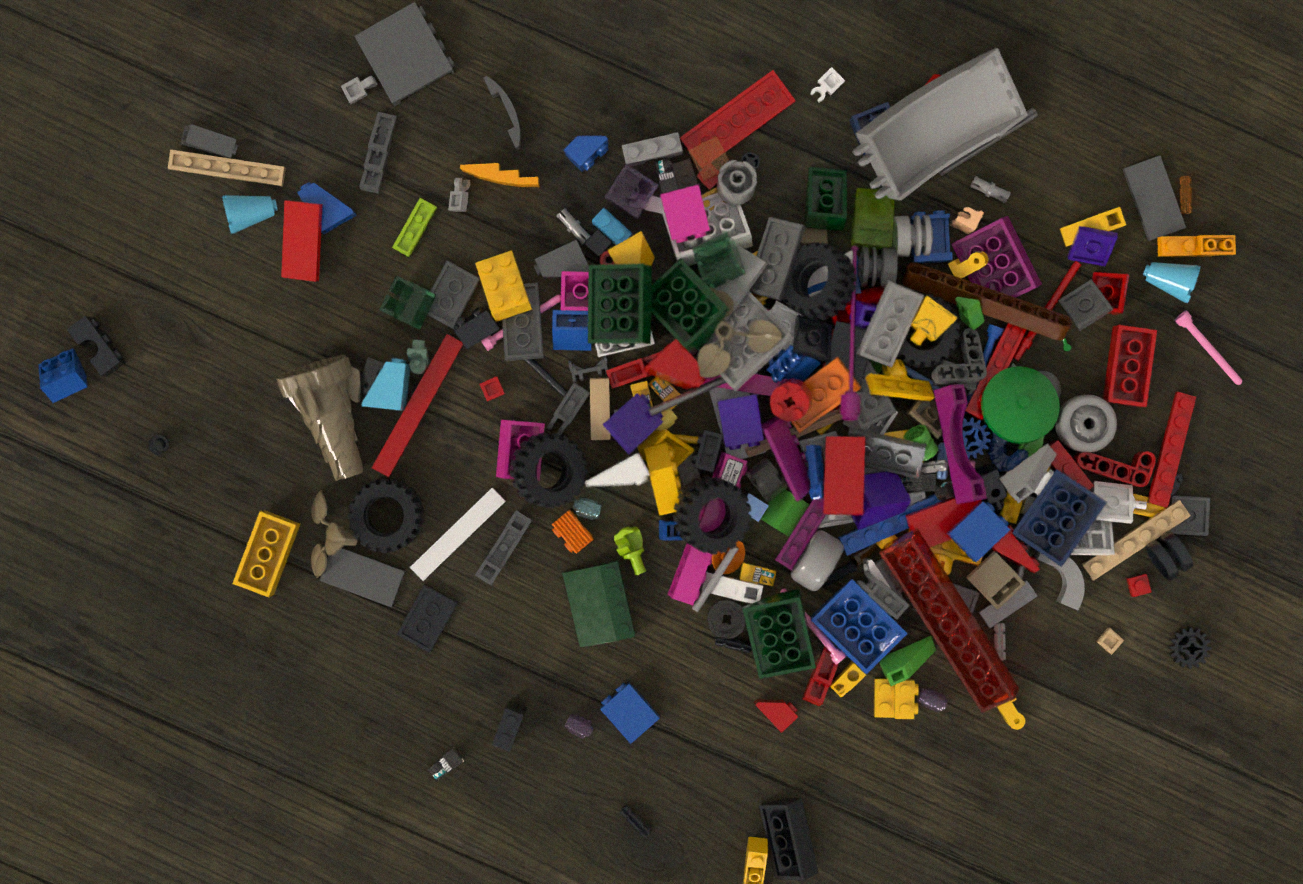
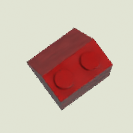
[642,339,706,390]

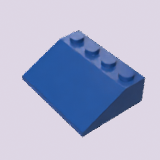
[810,579,907,674]

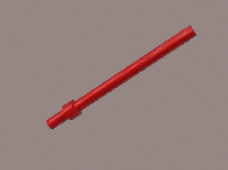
[1013,261,1081,361]

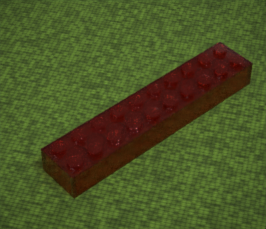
[880,528,1019,713]

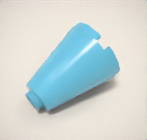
[222,195,278,234]
[1143,262,1201,303]

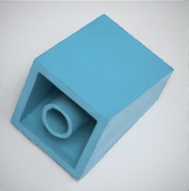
[362,359,410,410]

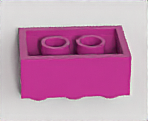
[561,271,589,311]
[496,420,545,481]

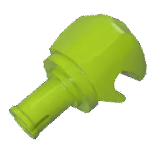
[614,526,647,575]

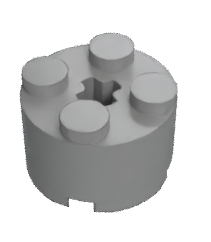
[717,160,757,206]

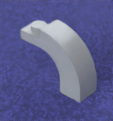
[1034,551,1085,610]

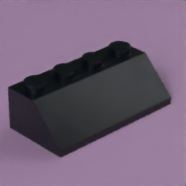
[759,798,818,881]

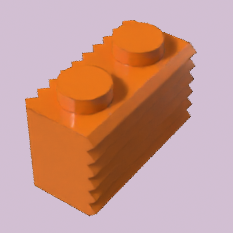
[552,509,594,554]

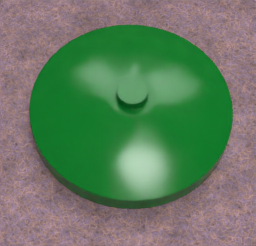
[981,367,1060,444]

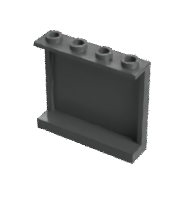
[355,2,455,107]

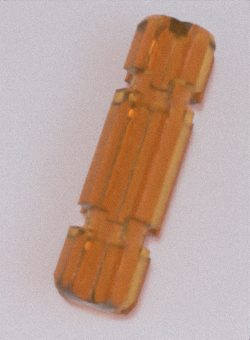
[1180,176,1193,214]

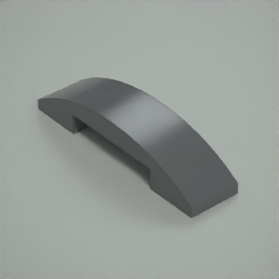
[483,76,521,151]
[475,510,532,585]

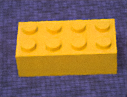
[233,510,300,597]

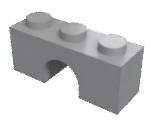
[622,132,683,168]

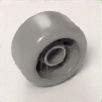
[1055,395,1117,453]
[791,530,844,591]

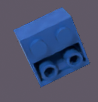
[564,136,609,172]
[552,310,592,351]
[38,348,88,403]

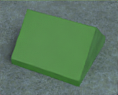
[761,486,809,536]

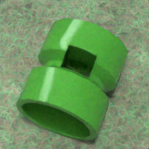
[904,425,938,461]

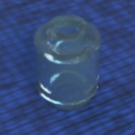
[573,496,602,520]

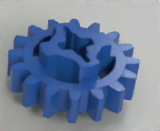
[962,418,991,459]

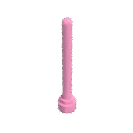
[481,295,561,351]
[1175,310,1242,385]
[780,589,847,665]

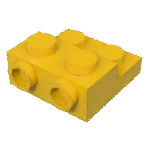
[874,678,919,719]

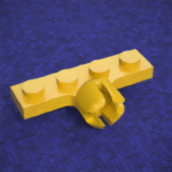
[865,359,935,401]
[905,529,983,576]

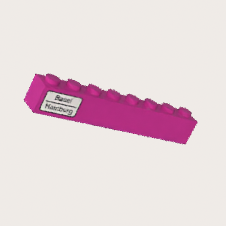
[668,451,748,605]

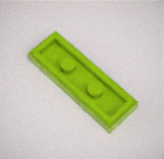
[392,198,437,257]

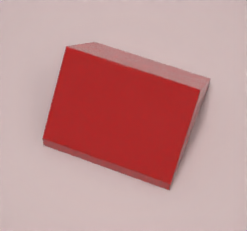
[1092,272,1129,315]

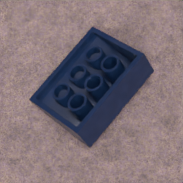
[1012,469,1108,567]

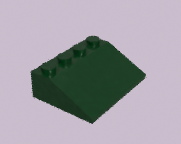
[651,258,729,356]
[588,264,652,344]
[562,560,636,647]
[742,589,816,679]

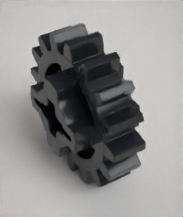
[1167,626,1212,669]

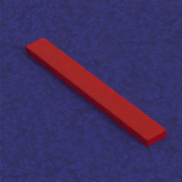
[372,334,463,477]

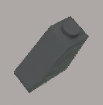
[180,124,238,158]
[533,240,589,278]

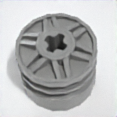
[893,215,933,257]

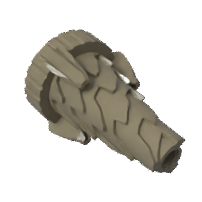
[276,355,363,481]

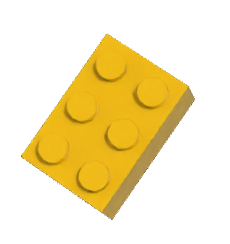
[475,250,532,322]
[644,443,682,516]

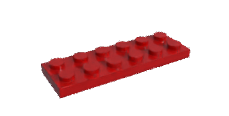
[680,70,795,170]

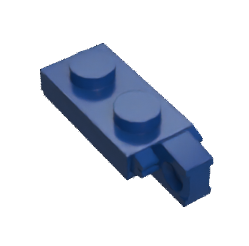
[805,445,825,500]

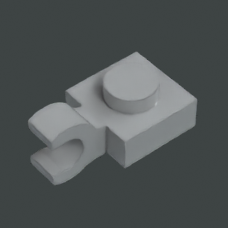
[341,76,378,104]
[448,178,470,212]

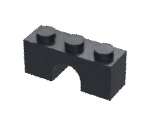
[67,316,125,376]

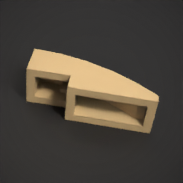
[590,378,611,440]

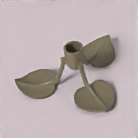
[698,287,782,378]
[311,490,357,578]

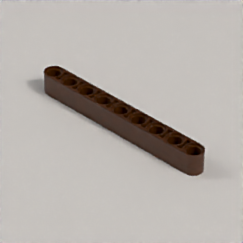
[902,262,1072,340]

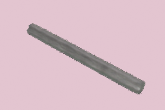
[938,108,1038,176]

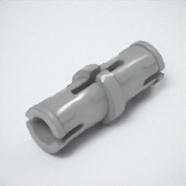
[970,176,1011,203]
[556,208,591,245]

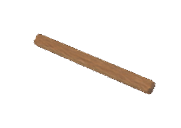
[745,408,842,457]

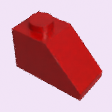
[754,699,798,733]

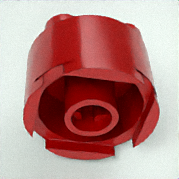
[770,379,812,421]

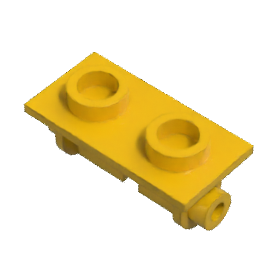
[999,490,1024,524]

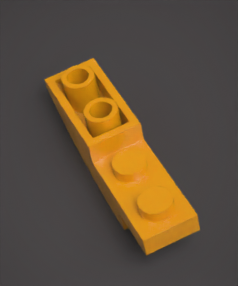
[1157,235,1236,257]

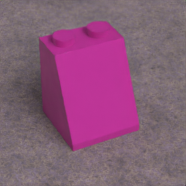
[660,185,710,243]

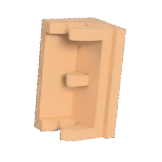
[950,207,984,234]

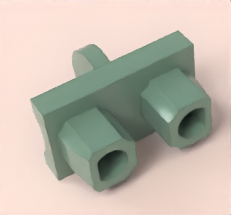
[407,340,431,374]

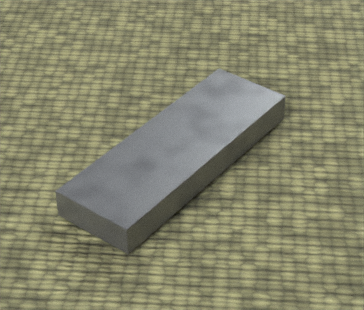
[978,580,1037,628]

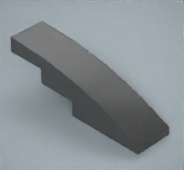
[359,112,397,194]

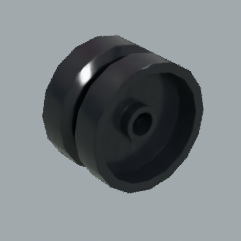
[1145,531,1194,581]

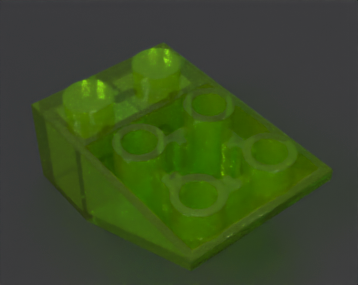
[850,188,895,248]

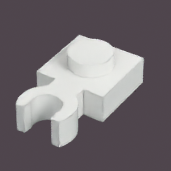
[810,67,845,103]

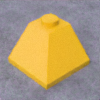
[607,231,655,266]
[637,429,694,468]

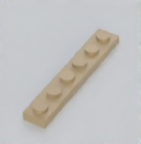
[168,150,286,187]
[1082,500,1191,581]

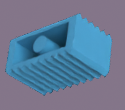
[592,208,633,245]

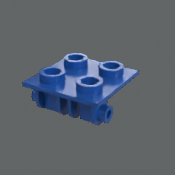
[767,345,821,383]

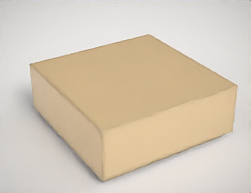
[1096,627,1124,655]

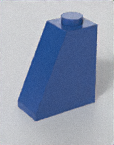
[297,182,357,234]

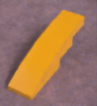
[460,163,540,187]

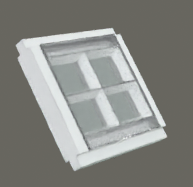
[1071,520,1115,555]

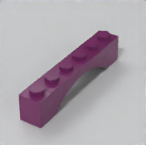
[934,384,987,504]

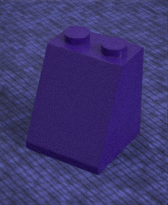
[603,393,664,454]
[717,394,764,450]
[851,471,911,530]

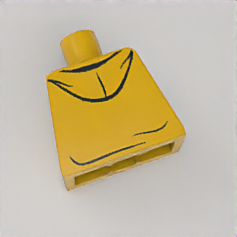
[910,296,957,346]

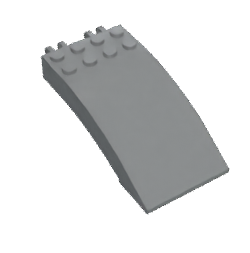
[853,48,1028,200]

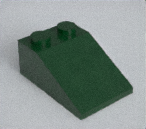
[805,167,847,231]

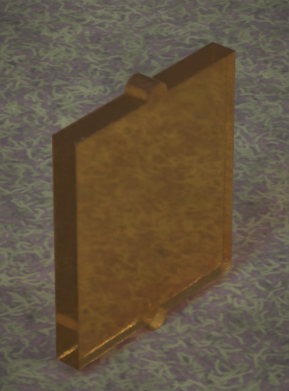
[688,136,729,181]

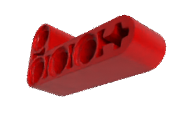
[1073,451,1156,487]

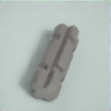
[920,460,948,474]
[994,623,1006,661]

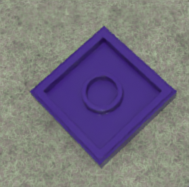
[1068,226,1118,267]

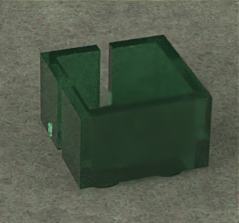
[692,232,746,289]
[379,275,437,330]

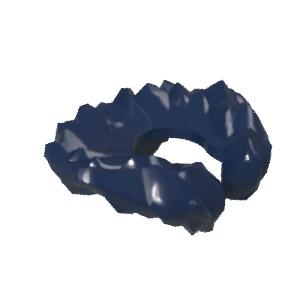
[988,431,1029,472]

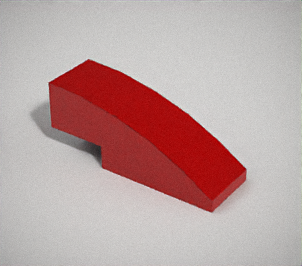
[606,352,659,389]
[802,646,839,706]

